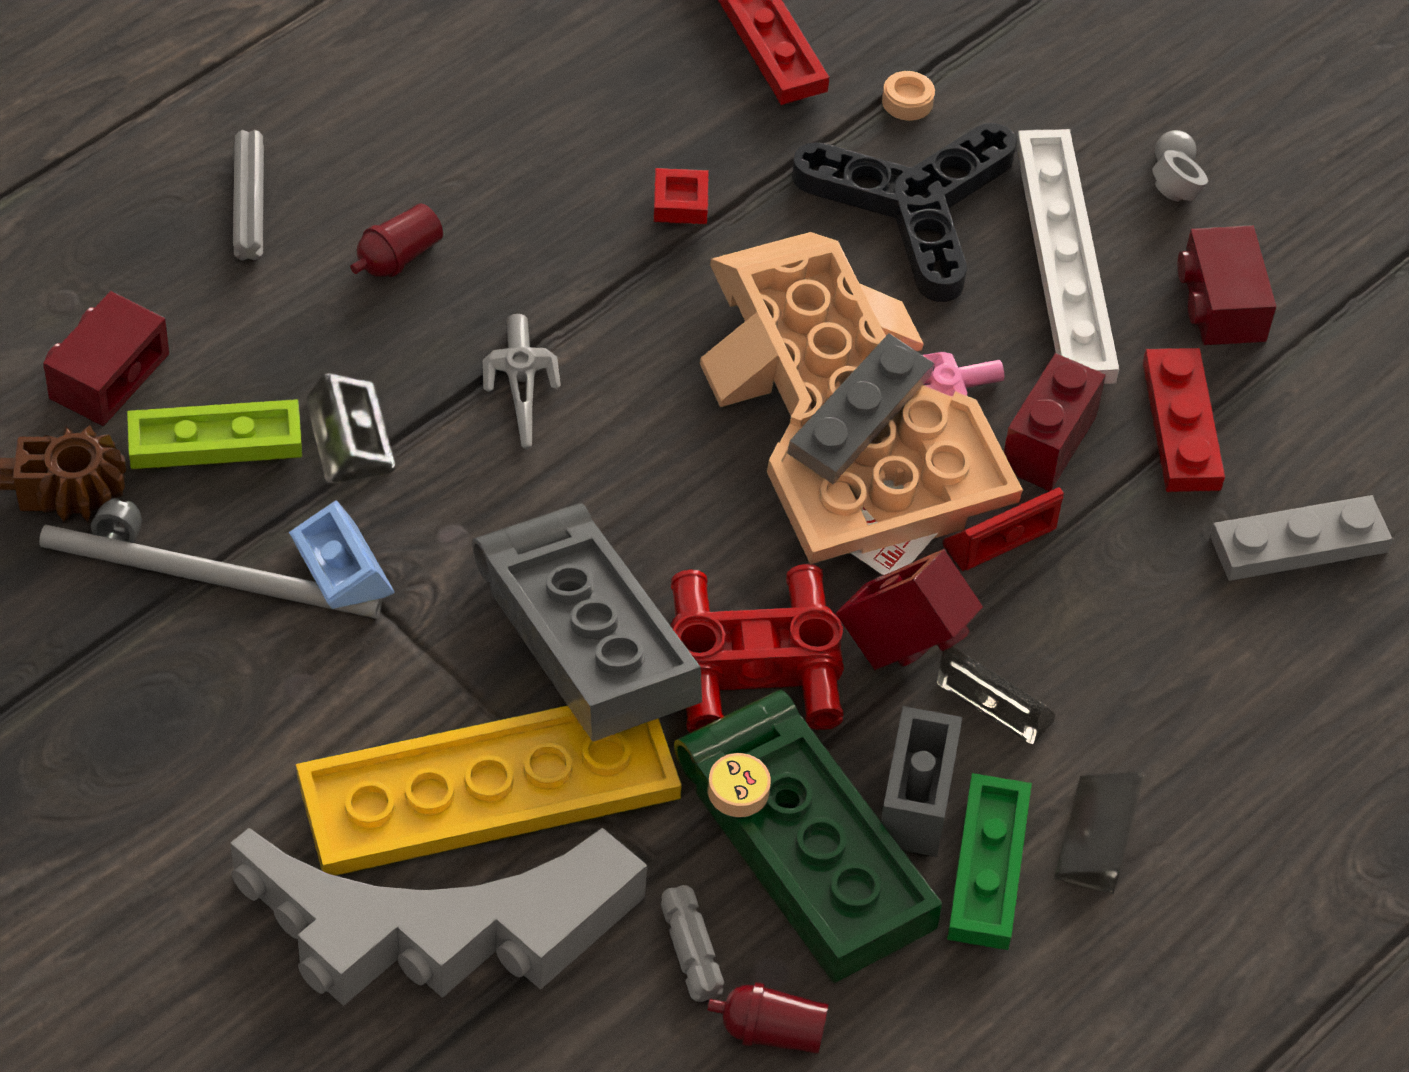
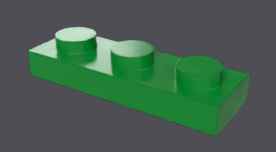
[947,773,1032,950]

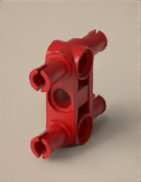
[670,564,844,733]

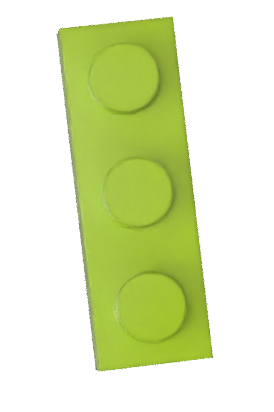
[127,399,302,469]

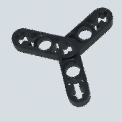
[792,123,1017,302]

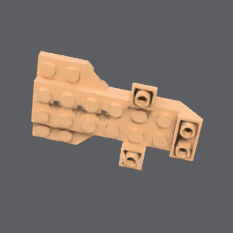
[700,232,1023,564]

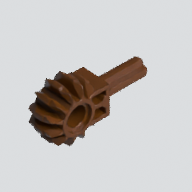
[0,425,126,522]

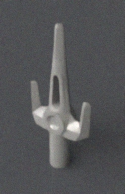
[483,314,561,450]

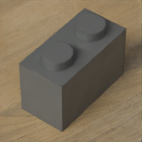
[881,706,963,857]

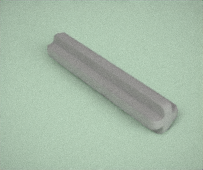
[233,130,264,261]

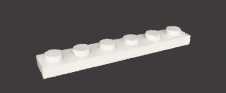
[1016,129,1119,384]

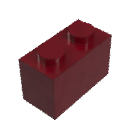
[1177,225,1277,345]
[43,291,169,427]
[1004,353,1106,491]
[836,549,983,670]

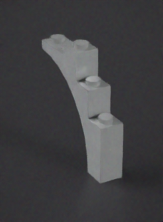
[231,828,647,1006]

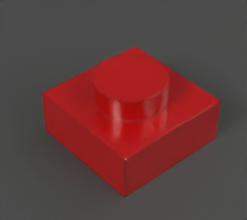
[654,168,709,224]

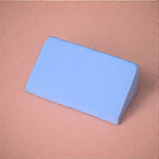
[289,500,395,609]

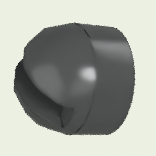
[91,498,142,543]

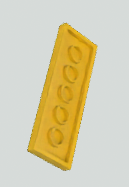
[296,706,681,876]

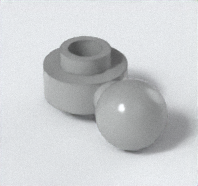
[1152,130,1208,202]

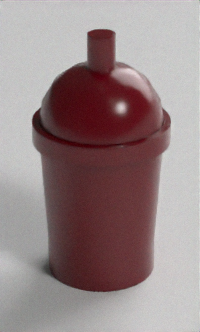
[350,203,443,277]
[707,982,829,1054]

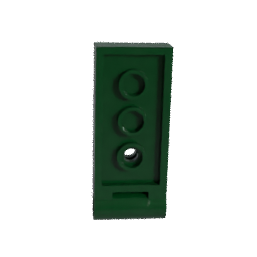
[674,690,942,984]

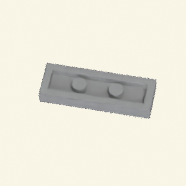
[1210,495,1392,581]

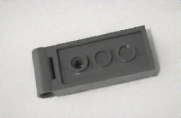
[472,503,702,742]

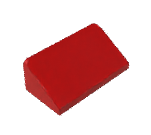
[942,487,1064,571]

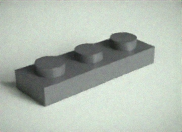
[787,333,934,484]

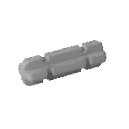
[661,885,724,1002]

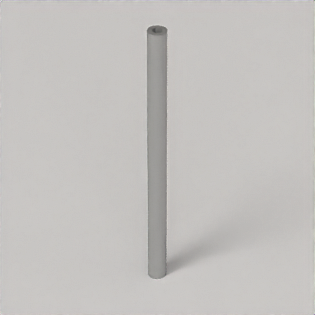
[39,525,382,619]

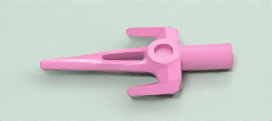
[923,352,1004,397]

